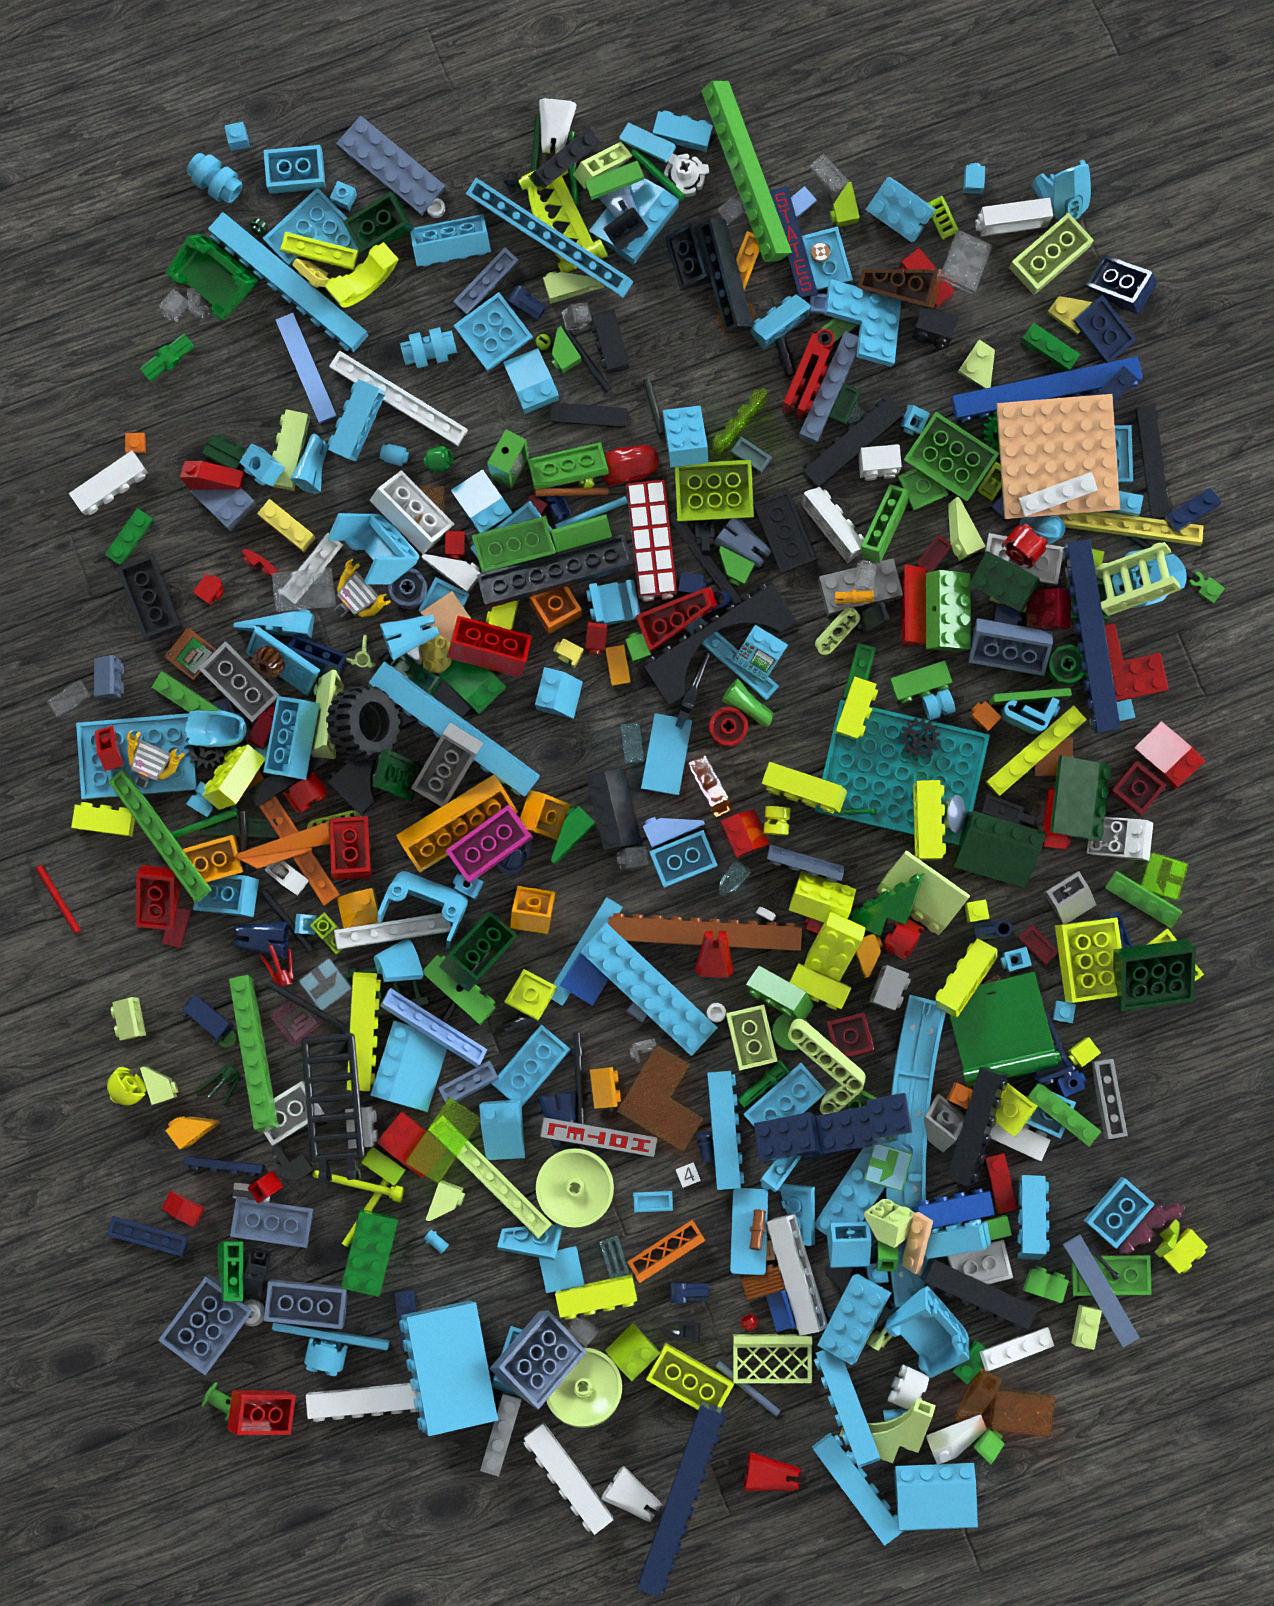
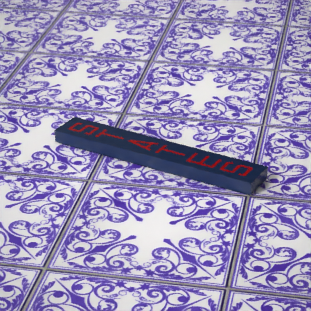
[769,186,818,299]

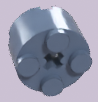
[388,568,428,609]

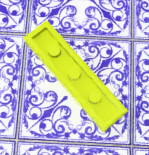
[280,232,359,270]

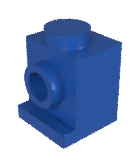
[1054,1070,1087,1097]

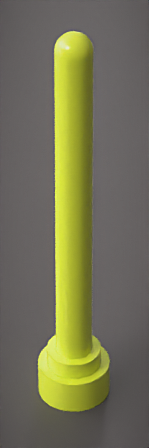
[312,1170,404,1202]

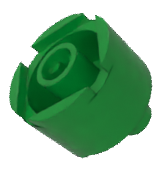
[1046,645,1085,686]

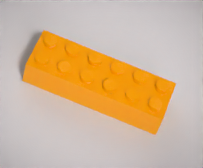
[396,774,518,873]

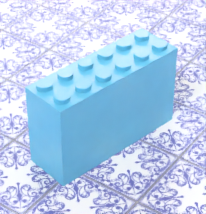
[399,1300,498,1436]

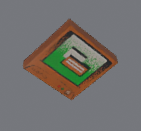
[164,628,216,681]

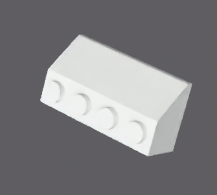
[370,470,454,554]

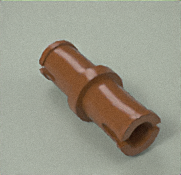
[749,1209,766,1251]

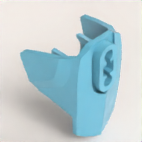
[1032,160,1091,220]
[1111,549,1186,608]

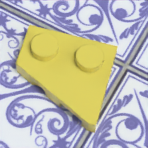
[292,259,330,288]

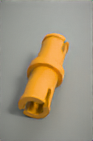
[835,589,874,605]

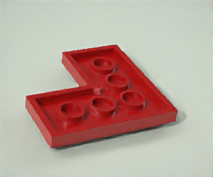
[1077,623,1169,701]

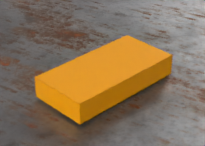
[605,645,631,686]

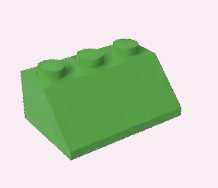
[551,514,612,552]

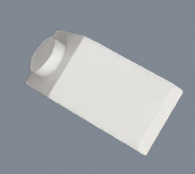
[265,861,309,896]

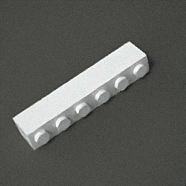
[766,1213,828,1336]
[306,1383,418,1422]
[524,1421,613,1535]

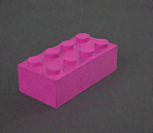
[446,805,533,883]

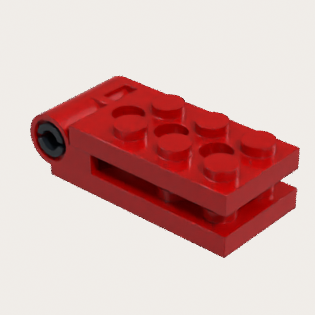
[782,329,834,420]

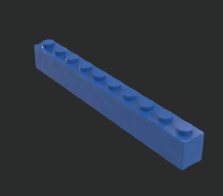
[951,356,1143,423]

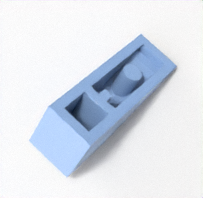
[643,817,705,848]

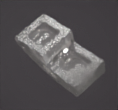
[47,680,90,718]

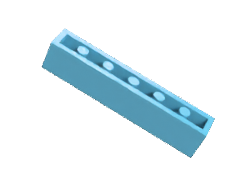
[707,1071,744,1190]
[814,1350,881,1468]
[812,1432,903,1546]

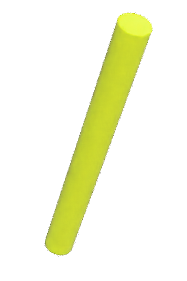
[342,1179,390,1247]

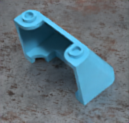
[885,1286,970,1378]

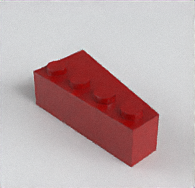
[636,587,717,651]

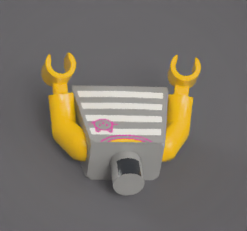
[334,559,391,618]
[126,730,184,788]

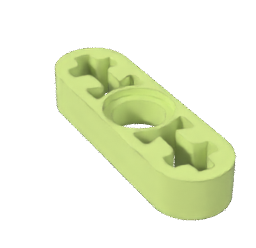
[815,607,860,655]

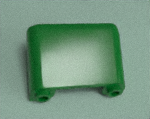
[165,234,259,320]

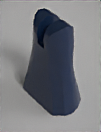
[233,922,289,960]
[537,1091,576,1148]

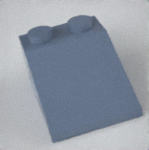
[190,488,257,532]

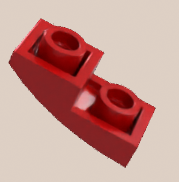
[242,549,279,579]

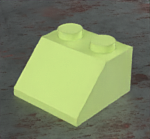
[111,997,146,1040]
[426,1181,465,1221]

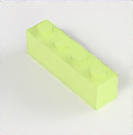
[272,409,310,491]

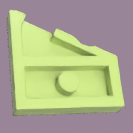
[958,340,995,389]

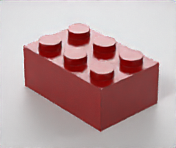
[227,1390,296,1435]

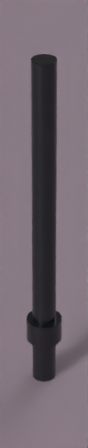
[572,1032,586,1149]

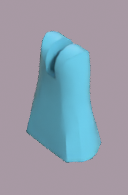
[290,434,328,494]
[380,615,440,660]

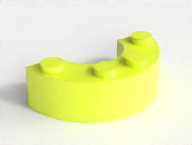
[325,242,398,308]

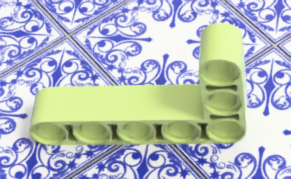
[788,1019,866,1114]

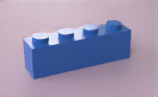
[911,1188,995,1228]

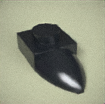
[661,1321,701,1343]

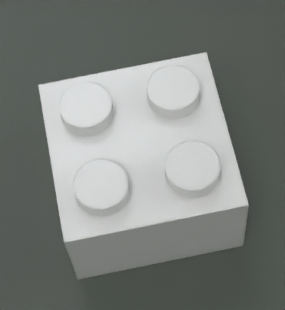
[858,445,902,481]

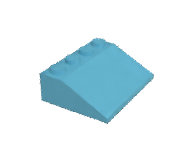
[589,178,679,265]
[370,1021,447,1112]
[894,1463,978,1531]

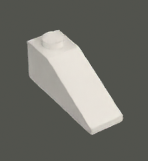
[422,554,481,593]
[926,1414,987,1464]

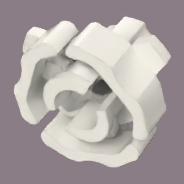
[664,153,709,197]

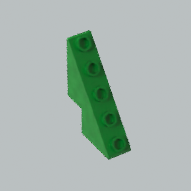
[848,873,925,936]

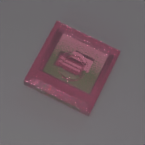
[270,992,324,1046]

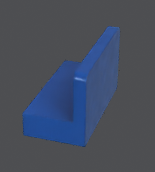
[766,1290,796,1332]

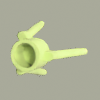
[347,635,376,668]
[866,1327,893,1351]

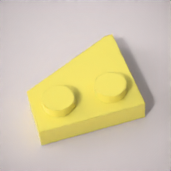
[1047,296,1092,335]

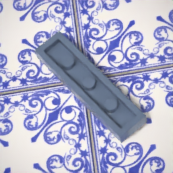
[453,248,519,315]

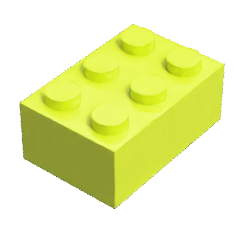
[202,745,265,810]
[789,870,856,922]
[804,912,866,982]

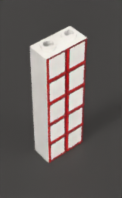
[626,480,677,602]

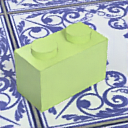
[1071,1305,1102,1350]

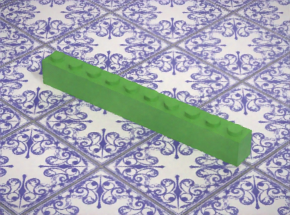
[701,81,792,262]

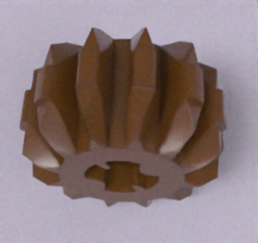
[251,645,285,679]

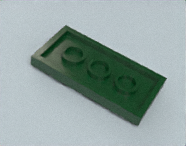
[372,749,422,801]

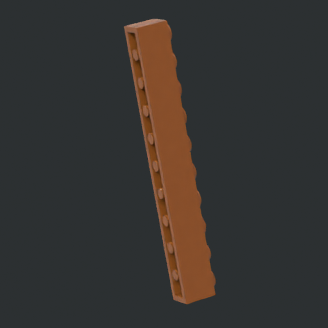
[608,913,802,951]

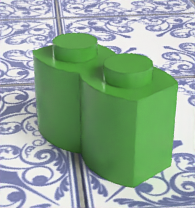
[1023,1266,1069,1303]

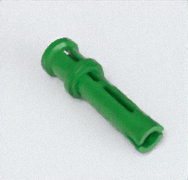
[737,1059,790,1108]

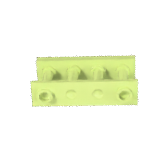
[1095,542,1181,616]

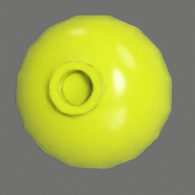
[107,1067,147,1106]

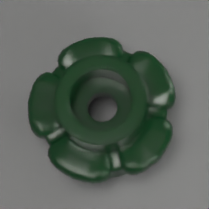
[250,218,268,235]

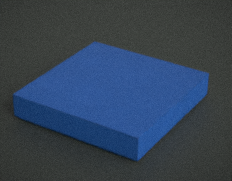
[559,953,609,1006]

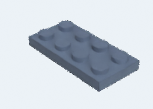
[767,845,844,882]
[230,1197,314,1248]

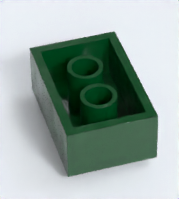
[969,551,1040,612]

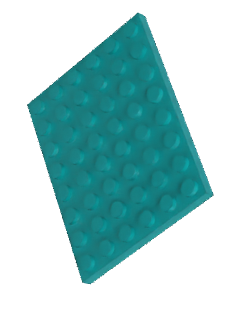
[814,700,990,846]

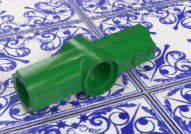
[140,334,195,382]

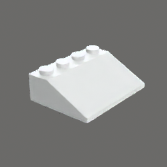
[801,487,865,563]

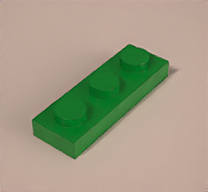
[105,508,154,566]

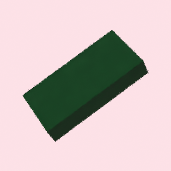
[828,383,861,426]

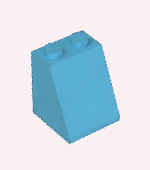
[535,667,583,719]

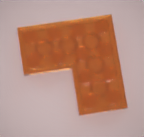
[617,1045,703,1151]

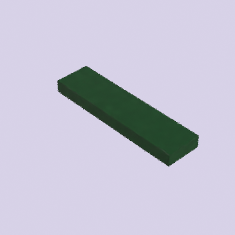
[200,816,278,838]

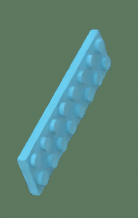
[580,923,718,1056]

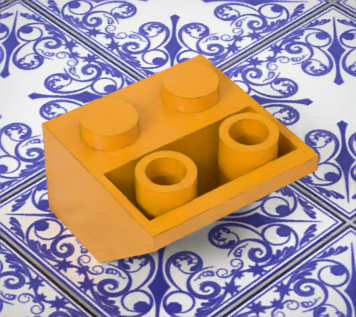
[590,1067,621,1109]

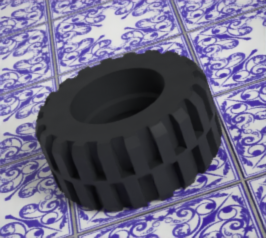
[326,685,400,761]

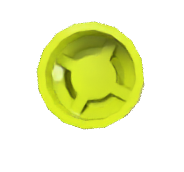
[764,806,791,836]

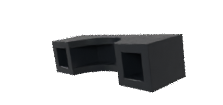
[528,127,601,191]
[824,1263,897,1328]

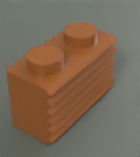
[740,1264,785,1301]

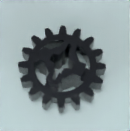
[899,718,941,760]
[184,738,227,769]

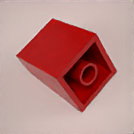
[720,809,770,859]

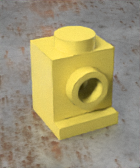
[553,638,584,668]

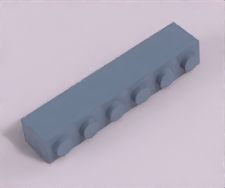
[799,331,858,446]

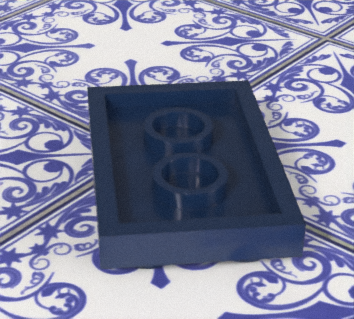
[1072,295,1136,363]

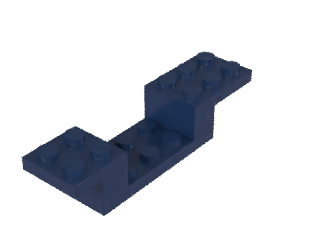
[754,1093,912,1162]

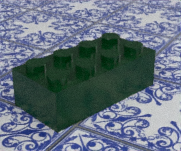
[439,911,518,992]

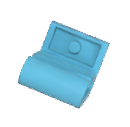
[586,580,641,625]
[999,697,1060,735]

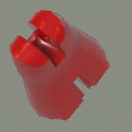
[695,931,734,978]
[744,1452,801,1492]

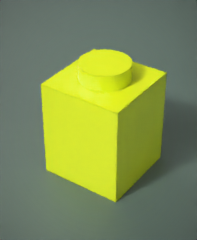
[964,900,989,923]
[1068,1037,1101,1067]

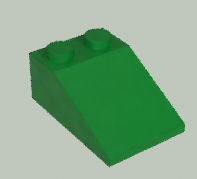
[438,659,506,715]
[551,806,595,865]

